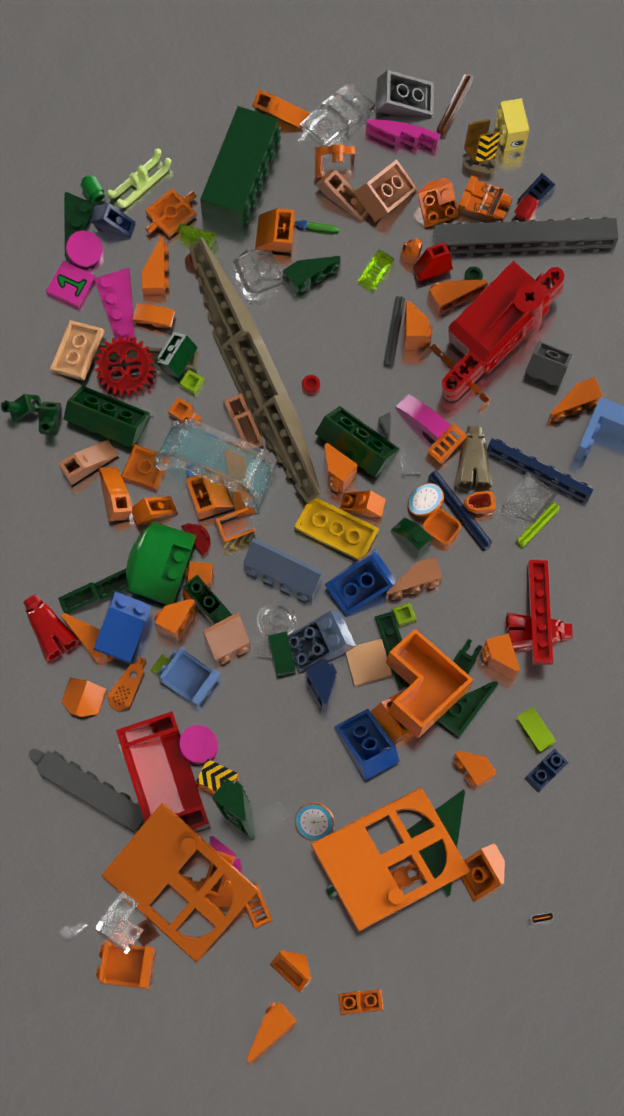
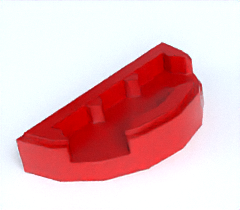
[181,523,211,558]

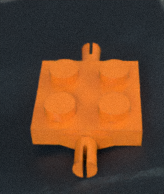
[145,188,197,238]

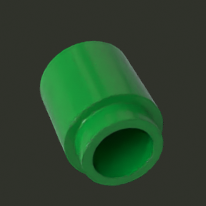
[80,175,105,203]

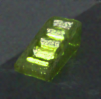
[178,223,217,250]
[358,249,394,291]

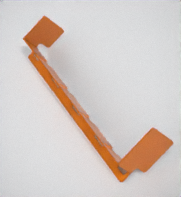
[420,344,490,411]

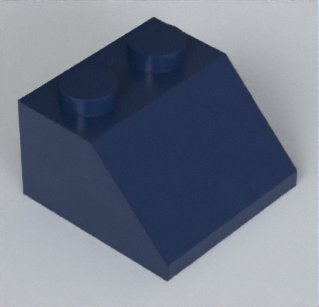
[305,660,337,712]

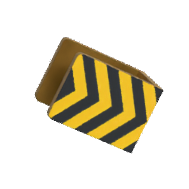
[464,119,501,162]

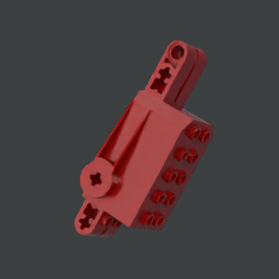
[442,261,565,402]

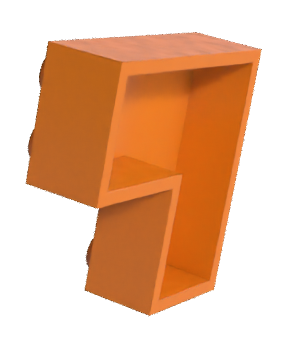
[386,629,474,738]

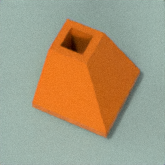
[417,177,459,227]

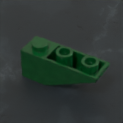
[283,256,341,294]
[182,574,232,625]

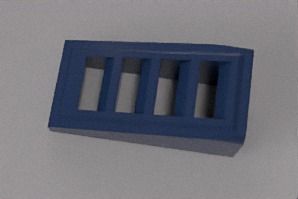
[517,173,556,205]

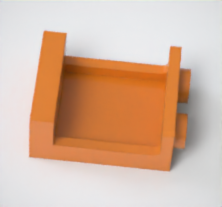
[96,941,155,989]

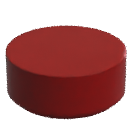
[302,375,320,395]

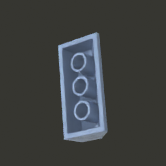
[243,538,323,602]

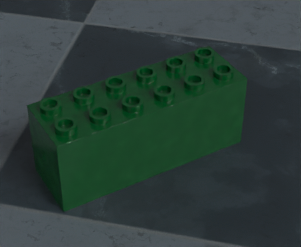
[200,106,281,229]

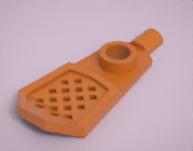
[107,656,146,712]

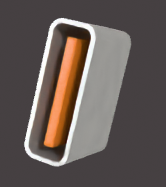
[529,912,554,925]

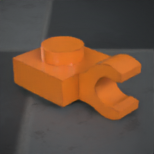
[168,397,202,427]

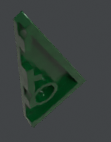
[64,192,97,261]
[437,681,499,737]

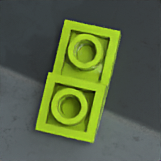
[517,706,556,752]

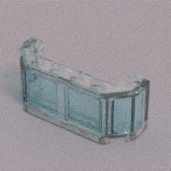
[154,418,277,509]

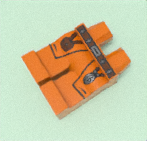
[458,175,513,223]

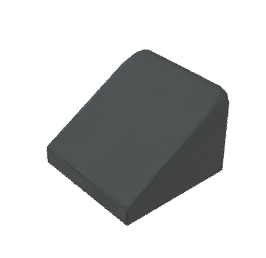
[378,412,391,439]

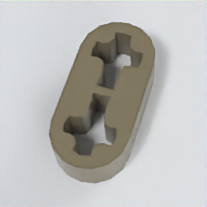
[462,155,497,177]

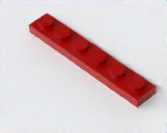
[528,560,553,665]

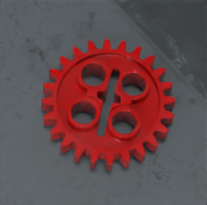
[94,335,155,396]

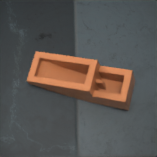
[223,393,264,452]

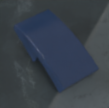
[525,748,569,792]

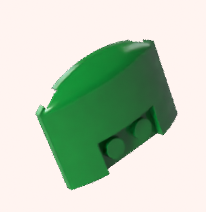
[126,522,197,605]

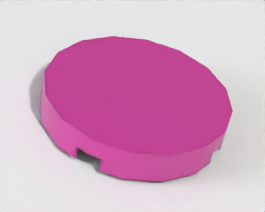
[66,230,103,268]
[178,725,218,765]

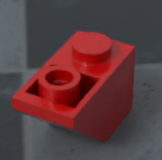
[413,242,453,281]

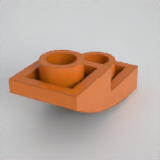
[132,303,175,328]
[339,989,384,1014]

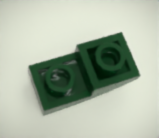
[268,631,296,676]

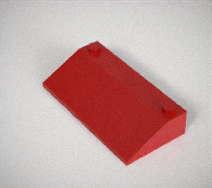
[116,711,210,832]

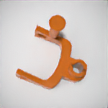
[314,145,355,178]

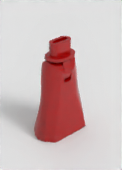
[23,594,79,661]
[506,612,573,649]

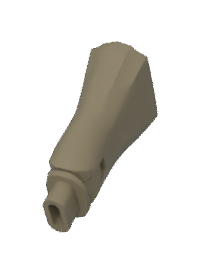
[455,426,493,490]

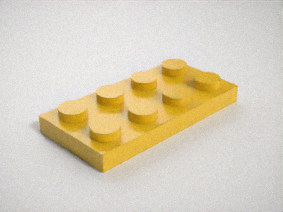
[294,498,379,560]

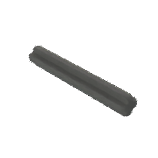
[384,296,405,365]

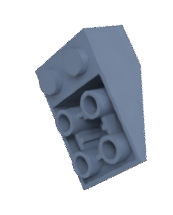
[288,610,356,673]

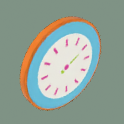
[408,483,444,517]
[295,802,334,841]

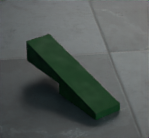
[58,568,129,615]

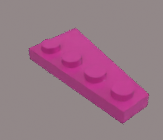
[94,268,135,341]

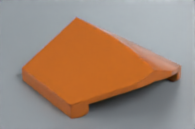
[61,677,107,717]

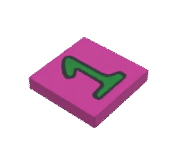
[46,261,96,308]

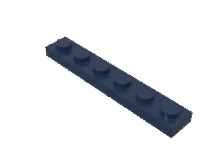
[487,438,594,502]

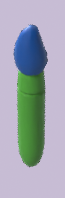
[295,220,339,232]

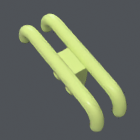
[106,148,171,208]

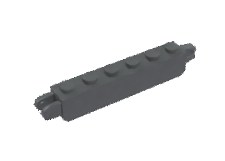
[28,748,145,833]

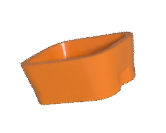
[423,508,461,545]

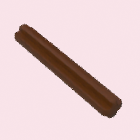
[437,74,473,135]

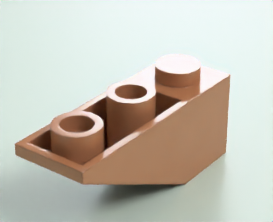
[58,440,119,485]
[386,557,443,600]

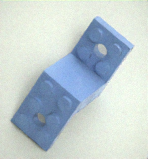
[574,397,624,461]

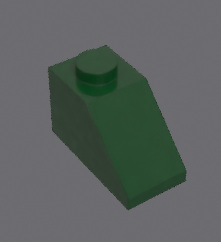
[391,517,432,557]

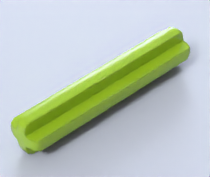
[516,502,560,547]

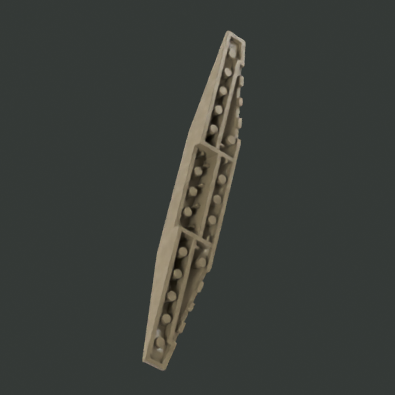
[189,237,322,504]

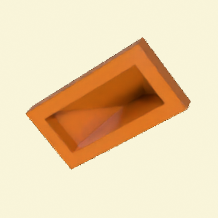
[270,950,311,992]

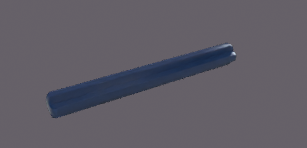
[428,471,492,548]

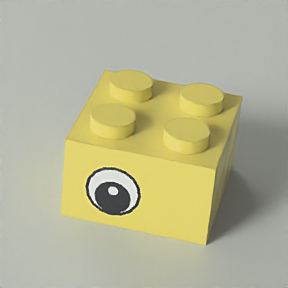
[495,98,530,151]

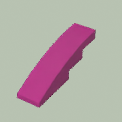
[366,119,441,148]

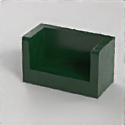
[155,332,198,378]

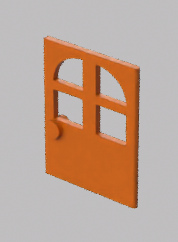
[311,787,470,932]
[101,803,259,963]

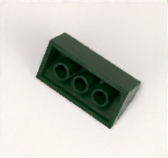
[63,385,150,447]
[315,406,400,477]
[212,778,255,840]

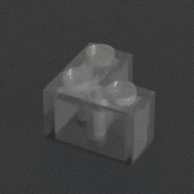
[95,891,144,954]

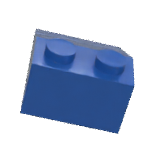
[324,549,396,616]
[93,591,151,664]
[334,709,400,780]

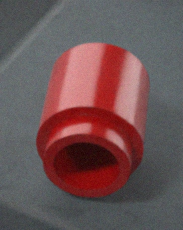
[514,194,539,222]

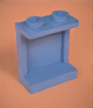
[158,647,220,707]

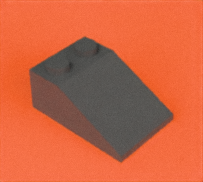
[376,70,434,117]

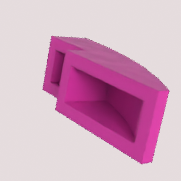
[396,394,450,442]

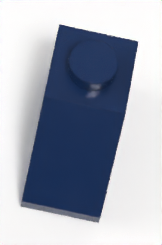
[90,203,136,238]

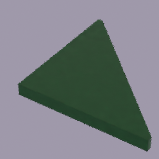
[407,789,465,897]

